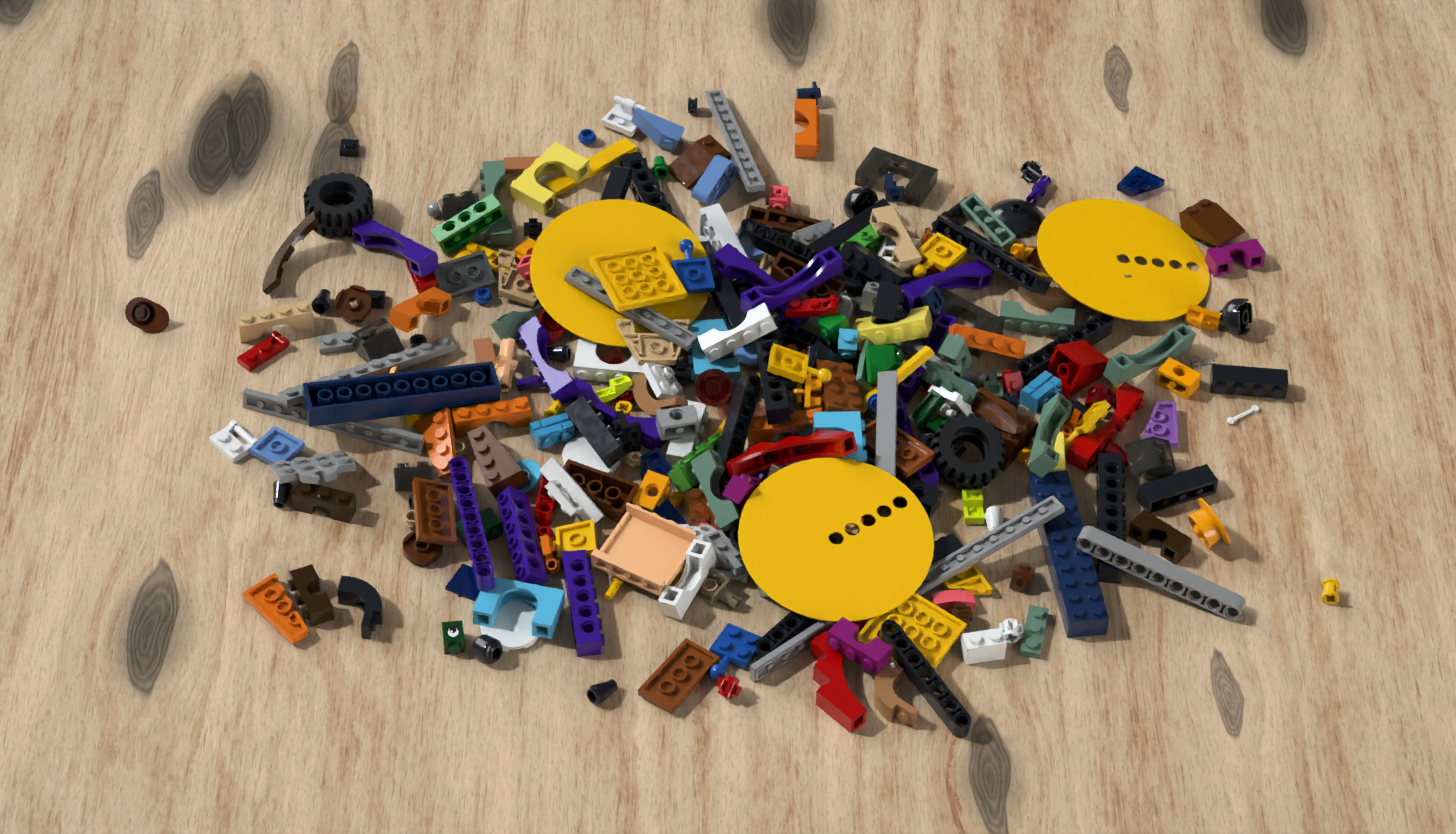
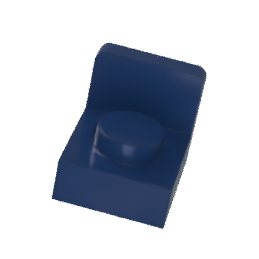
[796,82,821,105]
[884,174,905,202]
[920,286,947,316]

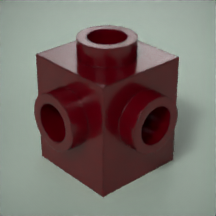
[1084,382,1115,410]

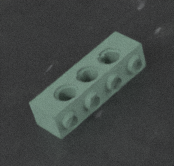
[960,192,1018,252]

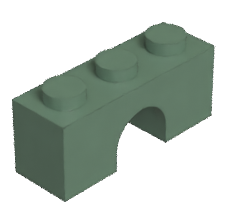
[938,333,973,379]

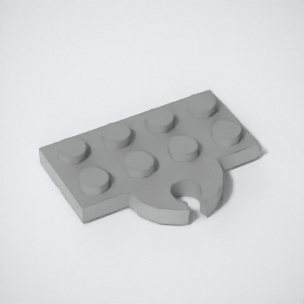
[269,450,356,484]

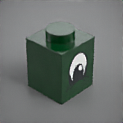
[442,620,465,654]

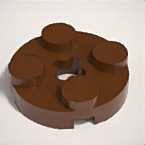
[335,285,373,322]
[402,531,443,567]

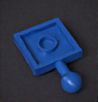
[671,239,715,294]
[709,623,762,680]

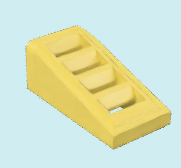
[1050,432,1066,472]

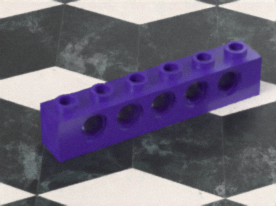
[497,486,548,586]
[562,549,605,657]

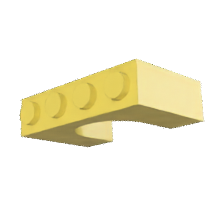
[510,142,590,216]
[852,306,933,350]

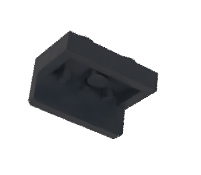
[613,410,641,454]

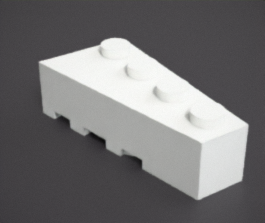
[699,203,750,280]

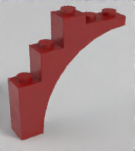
[726,430,857,479]
[810,620,867,733]

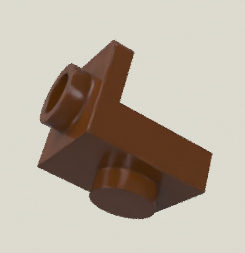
[1009,563,1035,593]

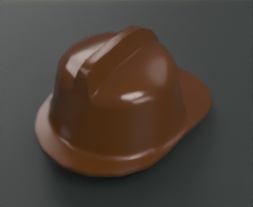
[125,297,169,334]

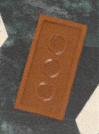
[815,359,865,417]
[862,418,935,478]
[412,477,457,547]
[638,638,719,714]

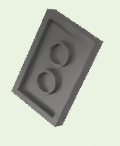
[433,250,496,299]

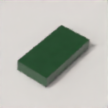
[908,389,946,429]

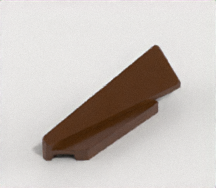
[746,205,835,233]
[971,387,1027,435]

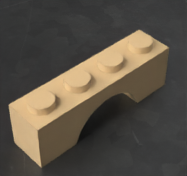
[869,205,922,272]
[235,300,315,343]

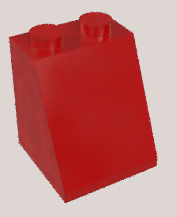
[1045,340,1109,396]

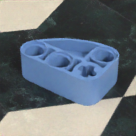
[691,154,738,205]

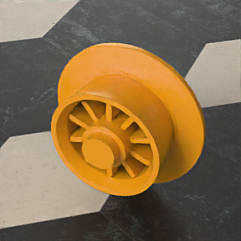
[1187,498,1231,548]

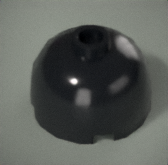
[843,187,879,219]
[1220,298,1253,335]

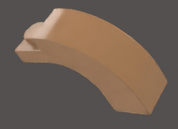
[1018,284,1077,311]
[632,373,688,416]
[873,661,918,727]

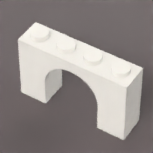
[573,337,644,383]

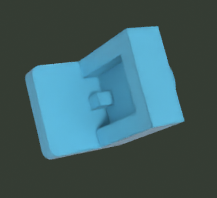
[837,328,858,359]

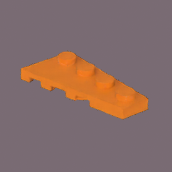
[415,407,457,481]
[242,573,309,645]

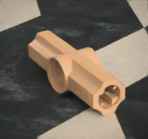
[494,338,518,393]

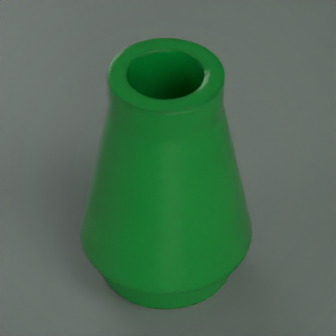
[652,156,670,180]

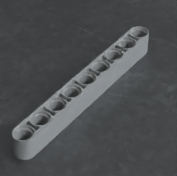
[1076,526,1246,621]

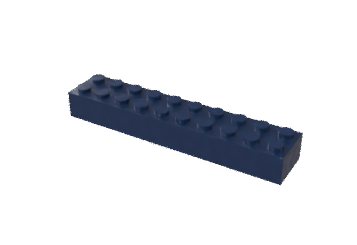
[302,361,501,427]
[1027,470,1109,638]

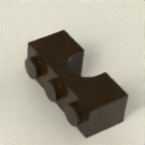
[292,481,357,524]
[1128,510,1192,565]
[287,564,334,627]

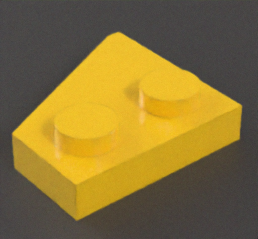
[941,564,992,595]

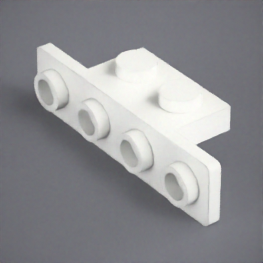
[540,457,604,524]

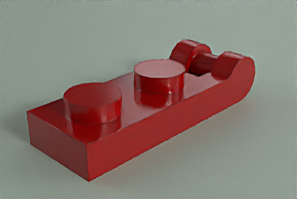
[785,295,839,318]
[237,331,290,372]

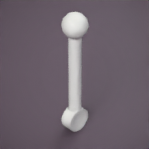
[1227,405,1259,424]

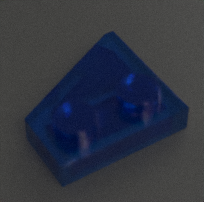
[1116,166,1165,197]
[641,448,672,481]

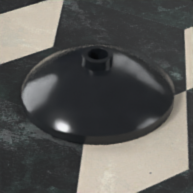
[990,198,1042,238]

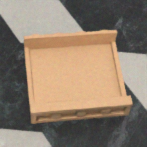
[591,502,697,596]

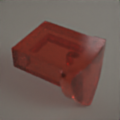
[599,347,627,364]

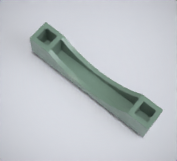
[479,160,513,248]
[490,303,544,341]
[1103,323,1196,386]
[1027,392,1073,478]

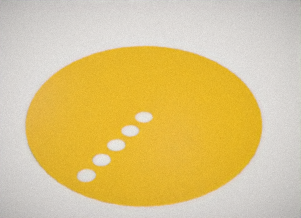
[1037,198,1210,322]
[530,199,709,347]
[738,458,934,622]

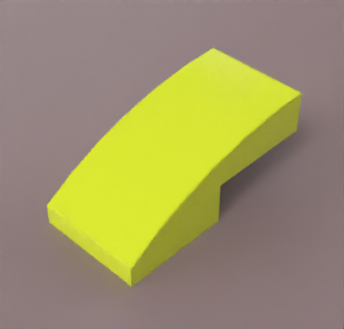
[594,375,633,403]
[962,489,985,524]

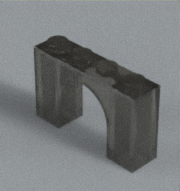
[855,147,938,208]
[924,288,1005,358]

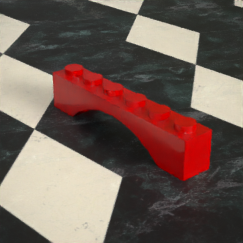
[1066,382,1145,472]

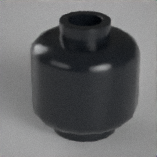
[472,634,503,664]

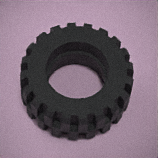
[303,172,374,238]
[929,413,1006,490]

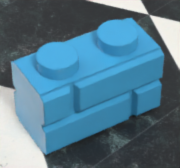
[1019,371,1062,413]
[530,413,574,450]

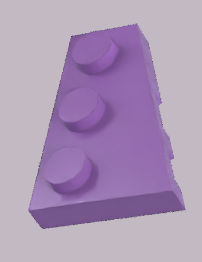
[1139,401,1179,449]

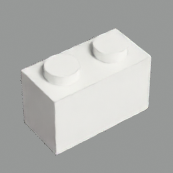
[960,628,1007,665]

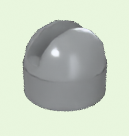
[427,202,441,217]

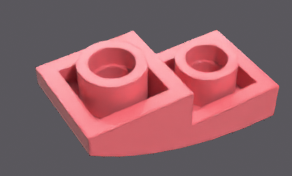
[930,590,976,611]

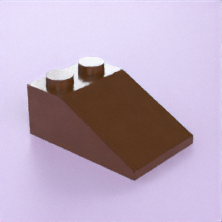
[668,135,731,190]
[1179,199,1245,247]

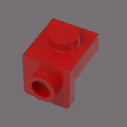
[997,369,1025,395]

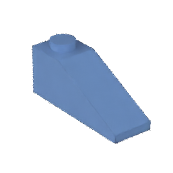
[631,107,685,153]

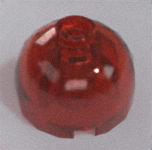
[695,368,734,407]

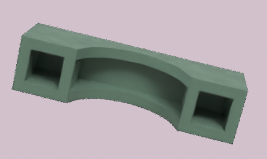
[998,300,1075,337]
[690,450,743,532]

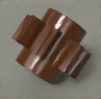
[949,602,973,627]

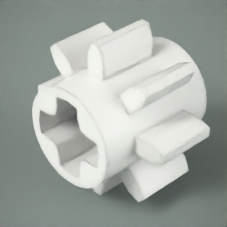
[999,618,1023,644]

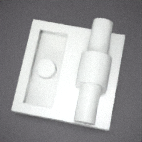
[602,95,650,137]
[641,362,685,399]
[928,385,974,417]

